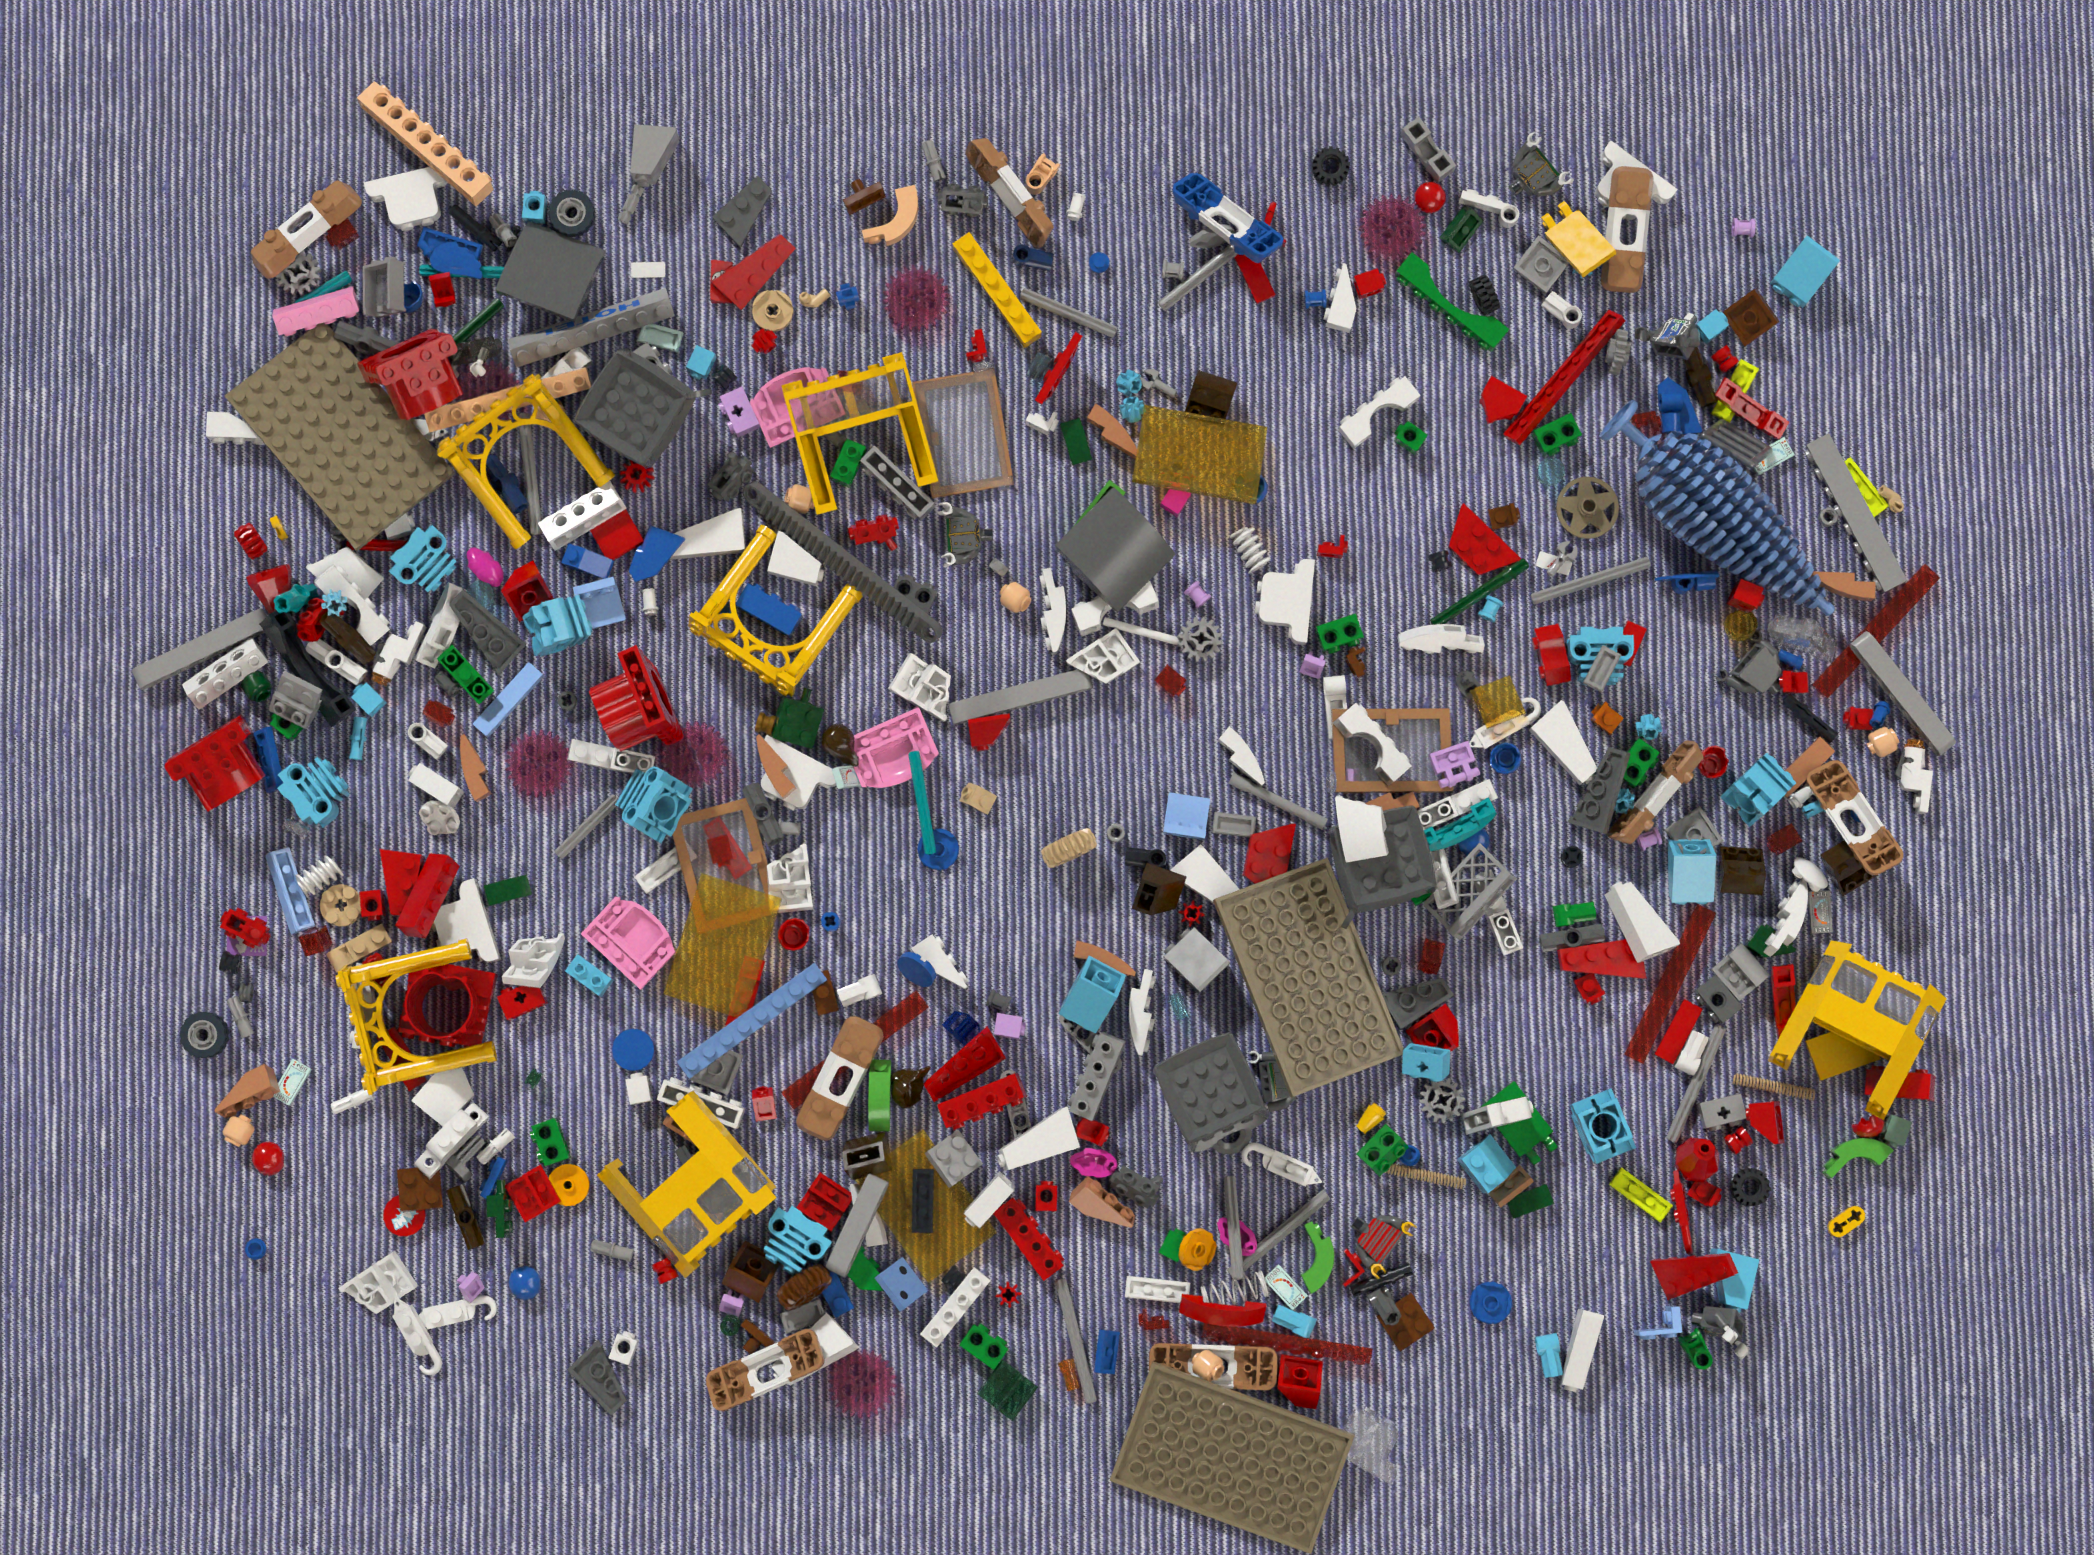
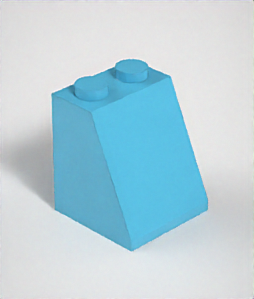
[1770,236,1840,308]
[1668,839,1716,905]
[1058,956,1126,1034]
[1457,1134,1516,1193]
[1710,1248,1759,1313]

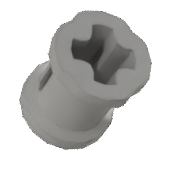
[1161,260,1184,280]

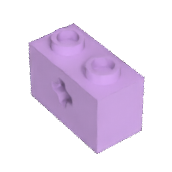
[718,387,761,437]
[994,1013,1026,1040]

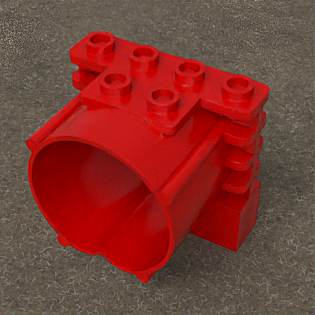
[357,328,463,420]
[589,645,684,752]
[164,714,265,812]
[397,964,498,1048]

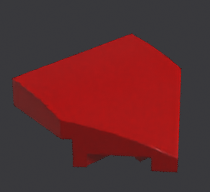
[1479,376,1527,424]

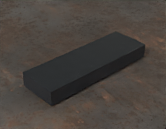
[912,1169,934,1233]

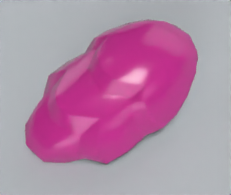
[467,547,504,587]
[1070,1148,1118,1178]
[1217,1217,1257,1256]

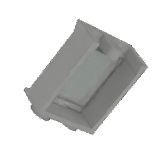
[363,257,406,318]

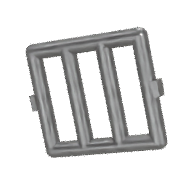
[1700,419,1773,468]

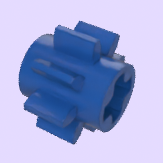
[836,283,860,310]

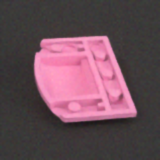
[750,367,846,448]
[853,707,939,788]
[581,897,676,990]

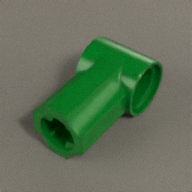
[1552,902,1596,927]

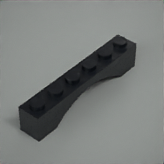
[259,610,356,728]

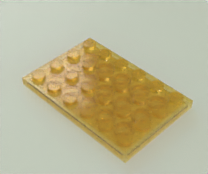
[1132,405,1268,504]
[663,873,782,1018]
[855,1129,997,1283]

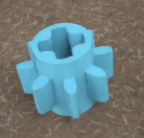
[1116,369,1142,397]
[1119,397,1146,422]
[321,589,347,616]
[1635,714,1662,740]
[1614,788,1635,814]

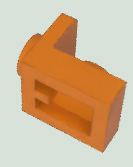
[1590,701,1624,735]

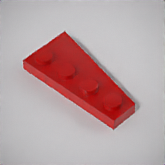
[710,234,796,310]
[1557,939,1647,979]
[923,1026,1006,1102]
[1650,1253,1739,1300]

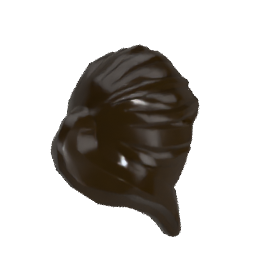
[821,723,859,767]
[891,1066,931,1109]

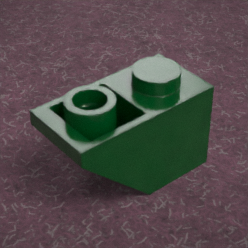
[1744,924,1796,959]

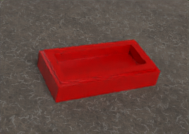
[1617,620,1647,667]

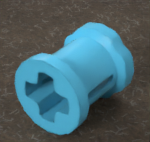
[1478,595,1504,622]

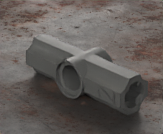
[334,321,399,354]
[742,783,785,846]
[1539,924,1605,953]

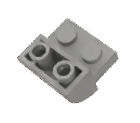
[269,671,322,729]
[1710,942,1769,1002]

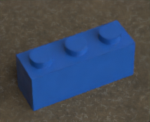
[735,583,803,638]

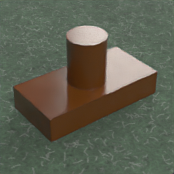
[843,179,886,216]
[812,970,839,1016]
[741,1318,776,1354]

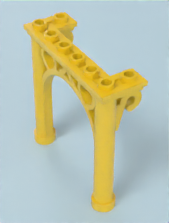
[437,373,615,549]
[688,525,863,697]
[336,938,497,1095]

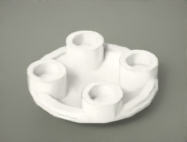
[419,801,460,835]
[1792,857,1828,892]

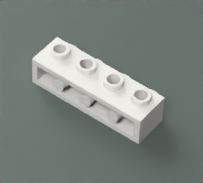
[657,1077,746,1129]

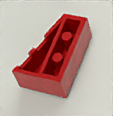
[379,849,425,917]
[1865,1066,1936,1102]

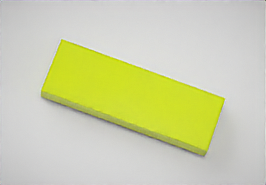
[1711,359,1759,423]
[1844,457,1889,517]
[1608,1167,1673,1223]

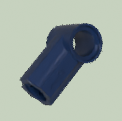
[1012,244,1054,272]

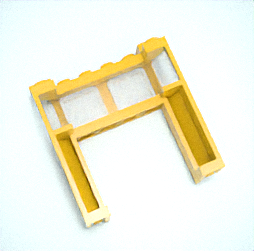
[781,352,938,515]

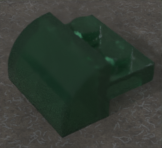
[977,1359,1038,1421]

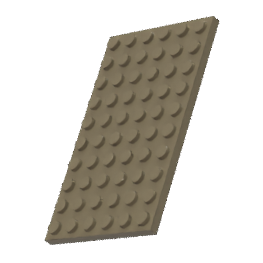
[225,322,455,551]
[1213,857,1404,1098]
[1110,1361,1355,1554]

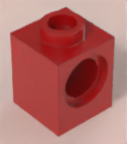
[1353,268,1386,300]
[359,890,386,921]
[1035,1181,1057,1211]

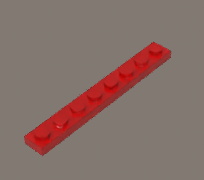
[1503,310,1626,446]

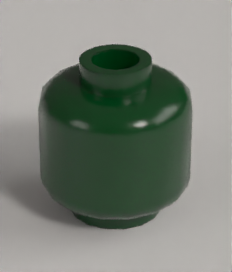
[240,671,272,702]

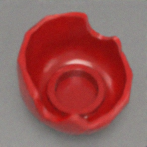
[1414,182,1446,214]
[1697,745,1729,779]
[778,918,810,951]
[1851,1114,1884,1138]
[252,1141,284,1176]

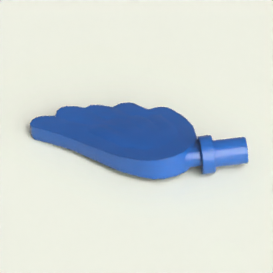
[417,239,483,279]

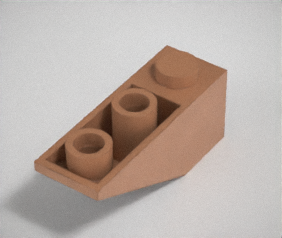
[215,1064,280,1118]
[1069,1176,1135,1228]

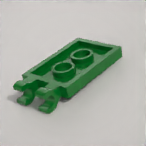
[1481,1081,1558,1165]

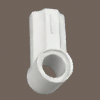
[1541,291,1582,329]
[408,723,448,760]
[837,974,882,1007]
[1674,1030,1709,1076]

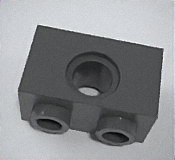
[1693,975,1743,1024]

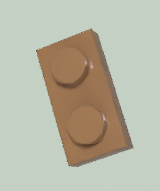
[1488,1165,1534,1208]

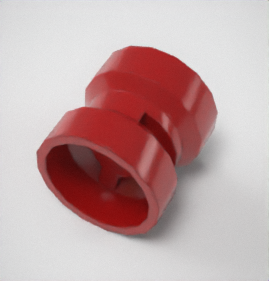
[1710,345,1740,374]
[1723,1126,1753,1155]
[651,1257,679,1285]

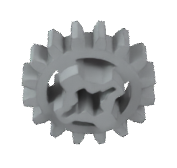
[275,251,321,296]
[1605,329,1631,375]
[1177,617,1223,663]
[1418,1078,1465,1123]

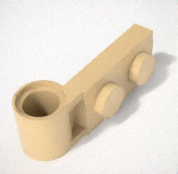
[326,924,392,973]

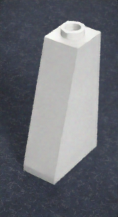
[671,508,746,560]
[1529,700,1597,785]
[1170,844,1240,904]
[1605,882,1680,963]
[997,1107,1080,1171]
[1560,1309,1604,1392]
[771,1313,859,1386]

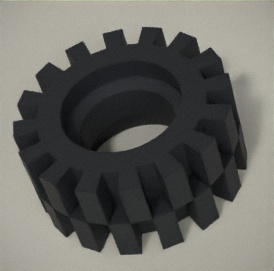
[1312,146,1350,187]
[1469,274,1500,315]
[1730,1168,1771,1206]

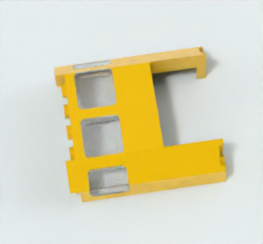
[1768,940,1947,1120]
[597,1091,777,1278]

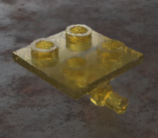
[1470,675,1526,729]

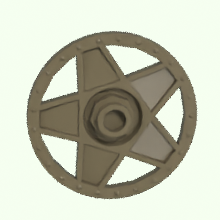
[1556,477,1619,539]

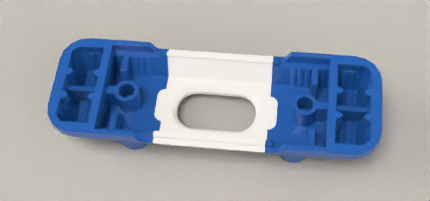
[1172,173,1283,263]

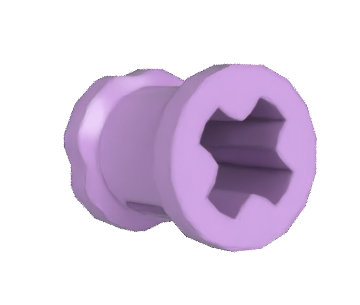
[1731,218,1756,237]
[1184,581,1211,609]
[1636,827,1662,851]

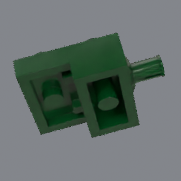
[771,687,824,749]
[486,1180,513,1238]

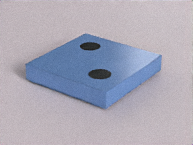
[875,1257,928,1312]

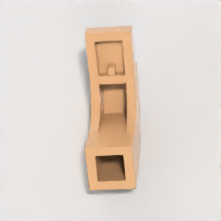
[862,185,918,246]

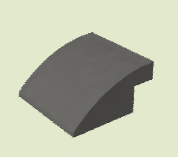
[495,221,606,323]
[1055,487,1176,613]

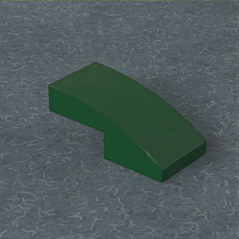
[1060,417,1092,465]
[483,874,532,906]
[1507,1184,1554,1219]

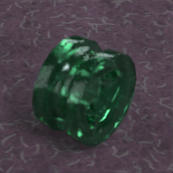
[524,1068,543,1089]
[720,1315,741,1336]

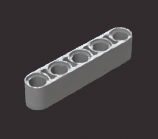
[825,1173,889,1278]

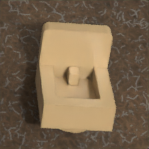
[959,783,997,815]

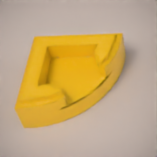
[270,515,288,540]

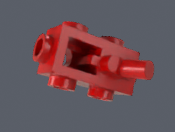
[847,514,899,551]
[297,598,344,642]
[220,907,271,949]

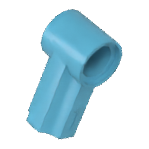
[1271,1304,1317,1339]
[1535,1333,1563,1378]

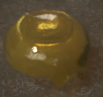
[1724,610,1758,642]

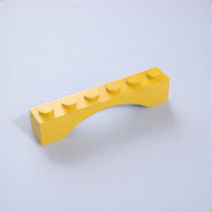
[952,232,1042,348]

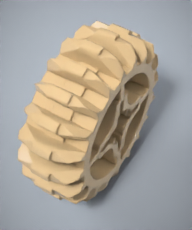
[1041,828,1097,868]

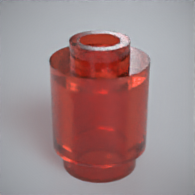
[422,700,455,728]

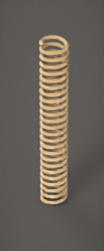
[1732,1073,1815,1101]
[1385,1163,1466,1189]

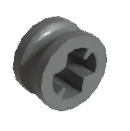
[558,691,577,711]
[1382,957,1401,976]
[239,983,254,1002]

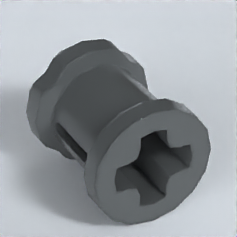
[985,989,1012,1014]

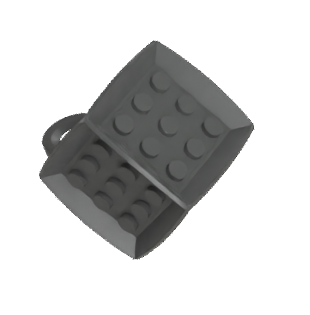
[574,348,712,467]
[1328,805,1437,929]
[1153,1033,1270,1154]

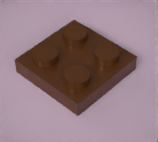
[1722,288,1780,346]
[397,1167,443,1213]
[1376,1292,1435,1352]

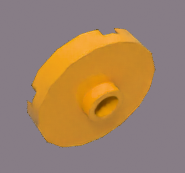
[549,1164,590,1206]
[1179,1228,1217,1271]

